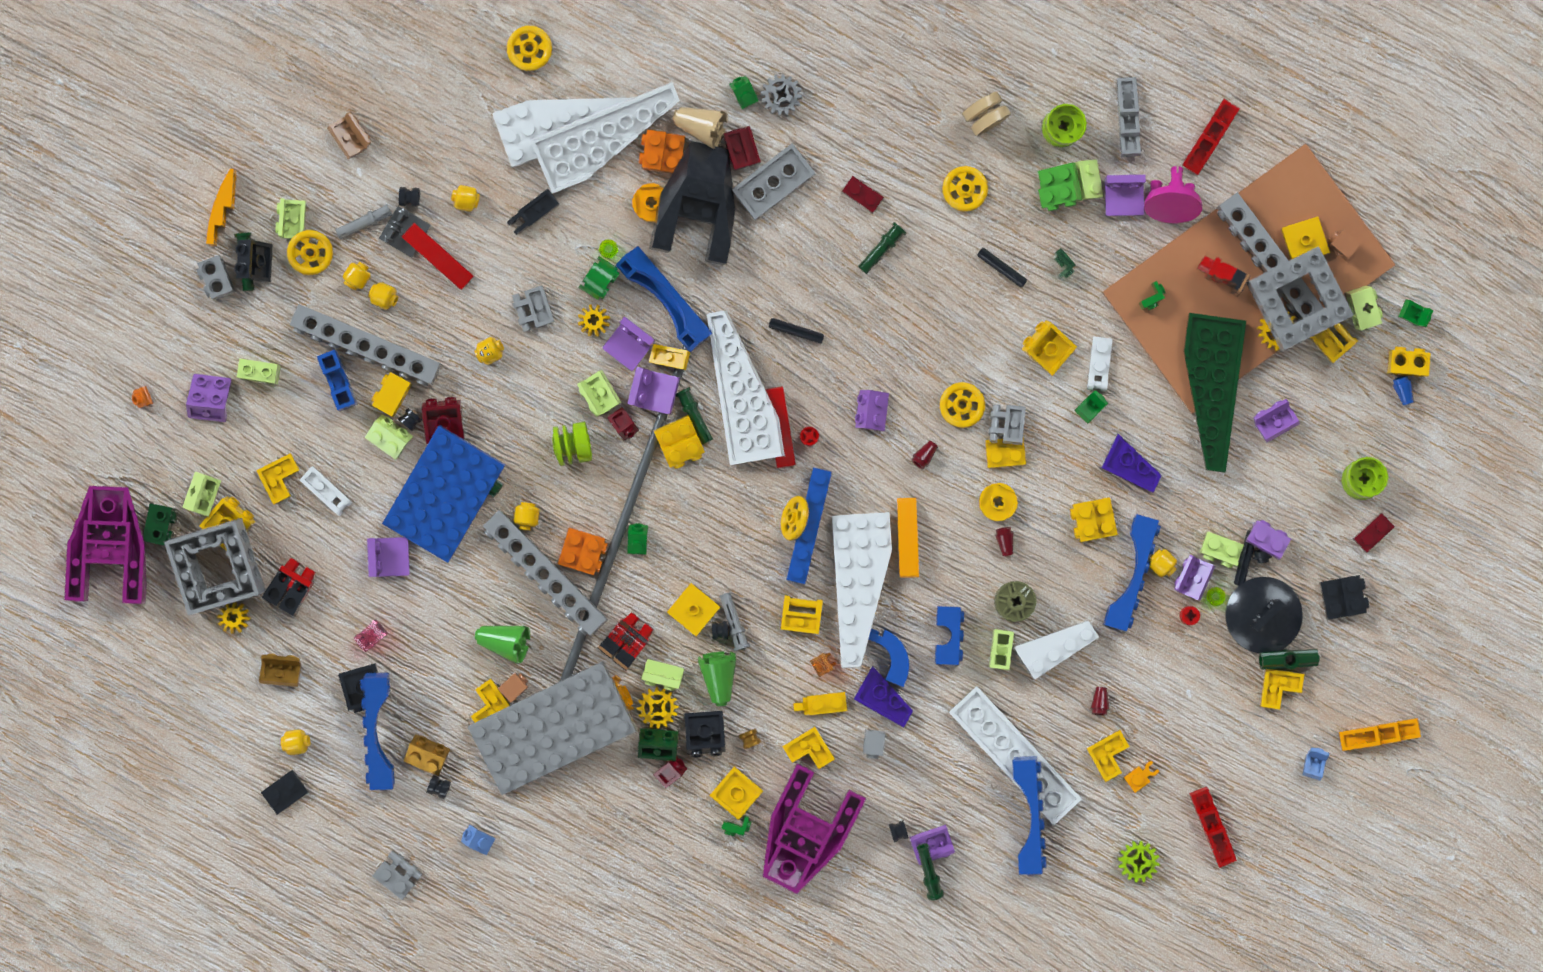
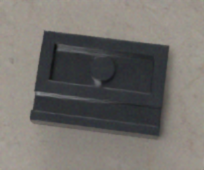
[261,770,309,815]

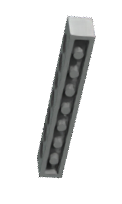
[1217,192,1324,322]
[290,304,442,387]
[483,510,608,636]

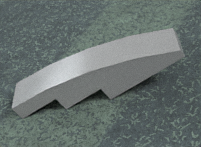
[1117,77,1141,157]

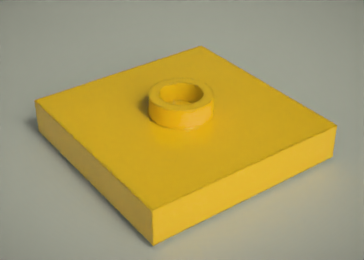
[1281,216,1330,260]
[667,583,720,636]
[709,766,763,820]

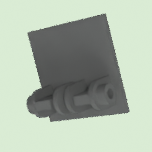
[379,206,431,258]

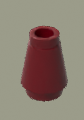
[911,440,938,469]
[995,527,1014,556]
[1090,687,1109,716]

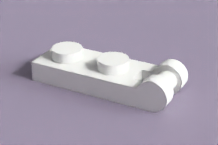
[1087,337,1113,392]
[300,466,353,517]

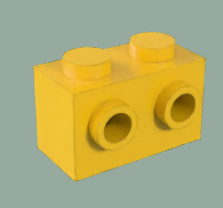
[371,372,412,417]

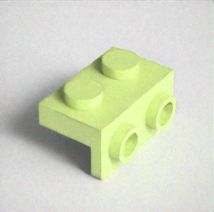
[1075,159,1104,202]
[275,198,306,239]
[577,370,621,417]
[365,415,413,460]
[641,659,684,691]

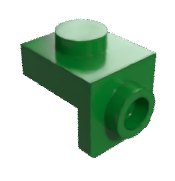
[729,76,759,109]
[1139,281,1166,311]
[1398,299,1433,327]
[1074,390,1108,424]
[627,523,648,555]
[721,815,752,837]

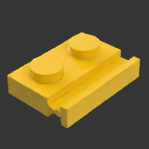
[985,437,1026,468]

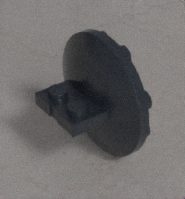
[1225,577,1303,653]

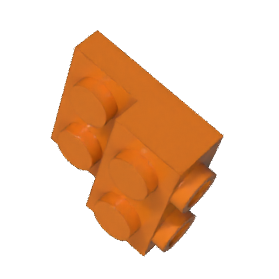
[639,130,685,173]
[558,528,608,575]

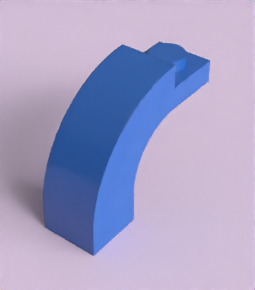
[868,628,909,687]

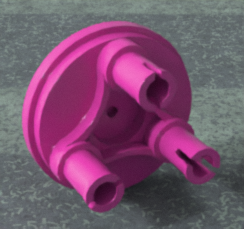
[1144,166,1202,223]

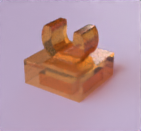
[810,653,836,677]

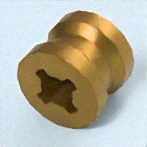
[738,728,761,750]

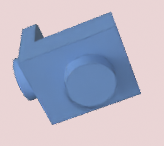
[1302,748,1329,781]
[461,825,495,855]

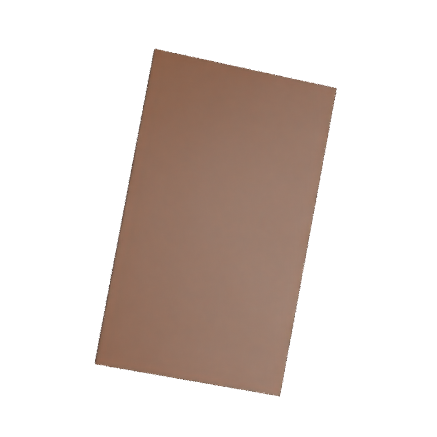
[1102,144,1395,414]

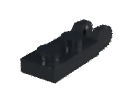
[507,189,560,235]

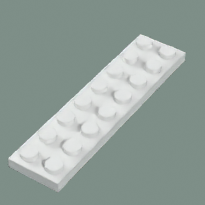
[949,686,1082,825]

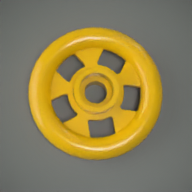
[507,25,552,71]
[942,166,988,212]
[287,230,333,275]
[939,382,985,428]
[781,496,809,541]

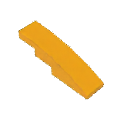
[206,169,237,246]
[897,498,919,578]
[1339,718,1422,751]

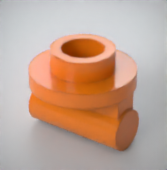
[132,386,154,408]

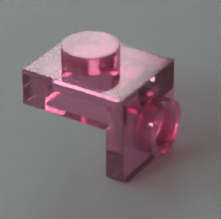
[354,619,388,652]

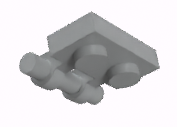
[512,285,554,332]
[988,404,1026,445]
[372,850,422,900]

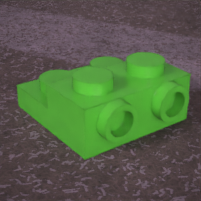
[1038,162,1082,211]

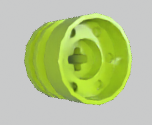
[1041,103,1087,148]
[552,421,592,466]
[1341,457,1388,500]

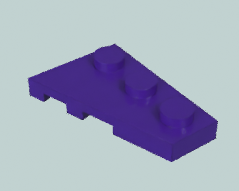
[1101,434,1162,493]
[854,666,913,728]

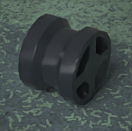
[398,408,422,431]
[712,621,728,640]
[889,820,909,843]

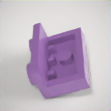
[855,390,889,431]
[1254,399,1300,443]
[1246,520,1291,560]
[1175,555,1216,601]
[909,824,955,865]

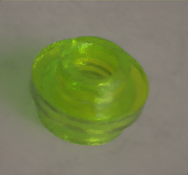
[599,239,618,259]
[1206,587,1226,606]

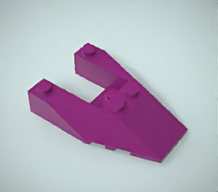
[64,486,147,604]
[762,763,866,894]

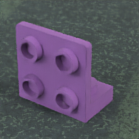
[1105,174,1146,216]
[603,316,656,371]
[627,367,680,415]
[186,374,232,422]
[367,537,410,577]

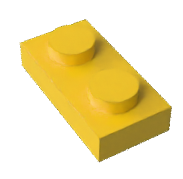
[649,344,690,370]

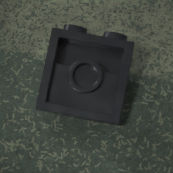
[234,240,273,282]
[1319,575,1369,620]
[338,663,387,713]
[684,711,726,758]

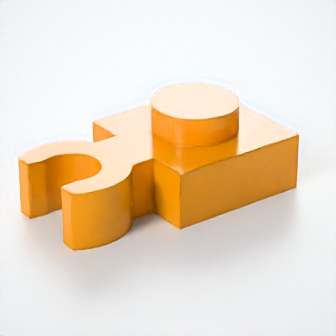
[1123,761,1159,793]

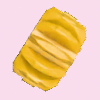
[578,305,610,337]
[217,601,251,634]

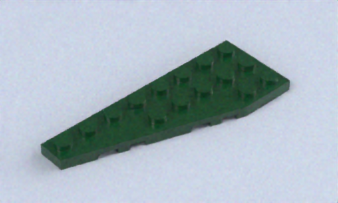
[1183,313,1246,473]

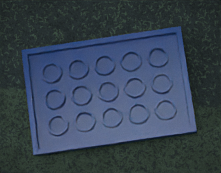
[382,425,506,563]

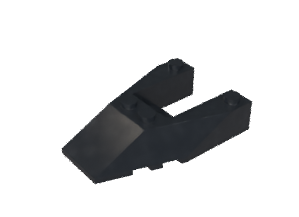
[649,141,735,266]

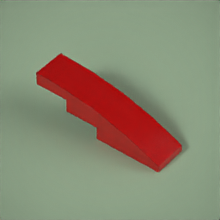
[1182,98,1240,175]
[401,223,474,290]
[765,386,796,468]
[1189,786,1237,868]

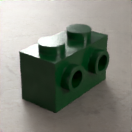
[143,503,178,546]
[638,728,679,761]

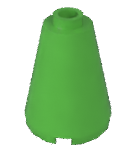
[475,626,530,664]
[698,652,736,706]

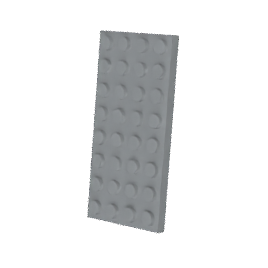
[468,661,638,795]

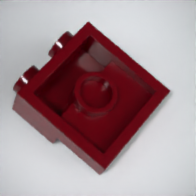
[422,397,465,444]

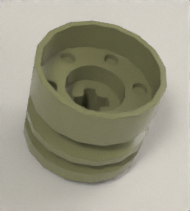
[994,581,1037,622]

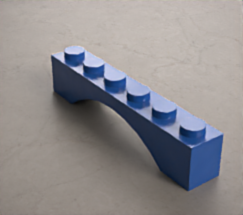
[616,246,712,352]
[786,467,832,584]
[1103,514,1161,631]
[361,673,395,790]
[1013,756,1047,875]

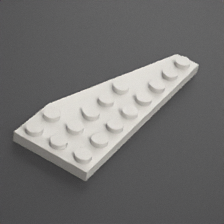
[530,82,680,194]
[492,97,634,168]
[707,311,785,465]
[832,512,892,668]

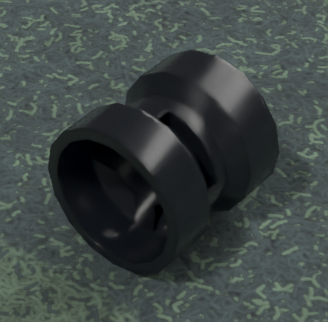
[398,187,420,207]
[426,775,451,800]

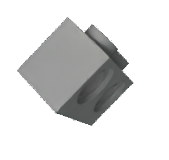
[196,255,236,301]
[863,729,885,759]

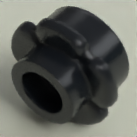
[1253,549,1272,563]

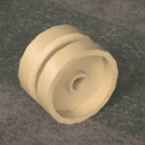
[962,91,1011,137]

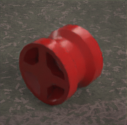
[800,426,819,446]
[1179,606,1200,625]

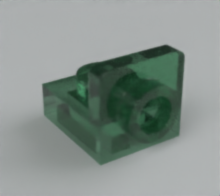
[1054,248,1076,279]

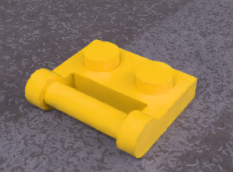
[1310,323,1358,363]
[781,595,823,634]

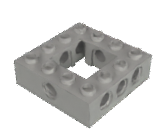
[1247,246,1354,352]
[164,518,266,615]

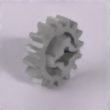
[761,74,802,116]

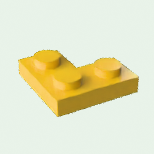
[256,453,300,505]
[1260,669,1304,709]
[470,678,510,722]
[782,726,835,769]
[1086,730,1130,782]

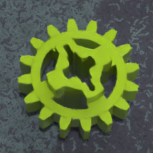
[1117,840,1160,883]

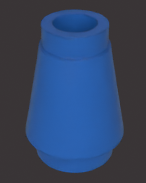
[1392,375,1414,405]

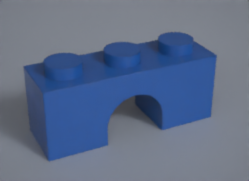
[317,350,358,412]
[935,606,964,665]

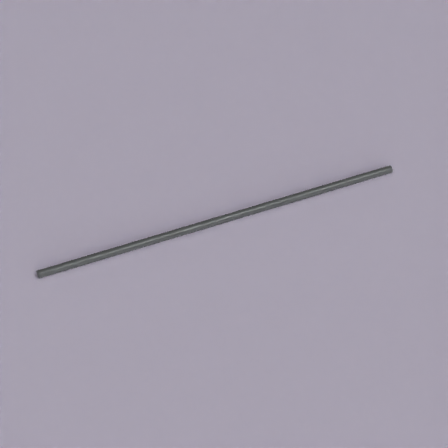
[559,345,691,682]

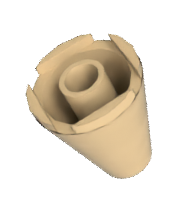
[673,107,728,148]

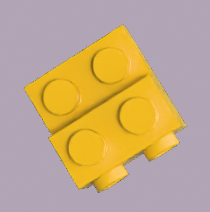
[1022,320,1077,376]
[654,415,705,469]
[199,496,255,551]
[1070,497,1118,542]

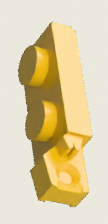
[793,692,847,715]

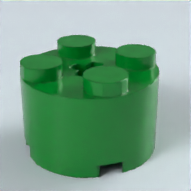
[578,256,620,300]

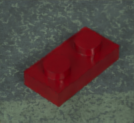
[842,176,884,214]
[1353,513,1395,553]

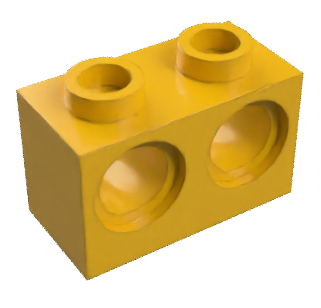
[1387,347,1431,377]

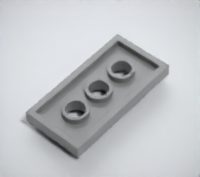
[732,143,816,220]

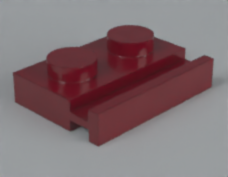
[723,126,761,171]

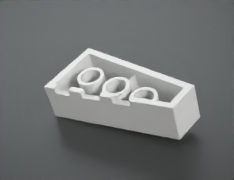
[1012,621,1099,680]

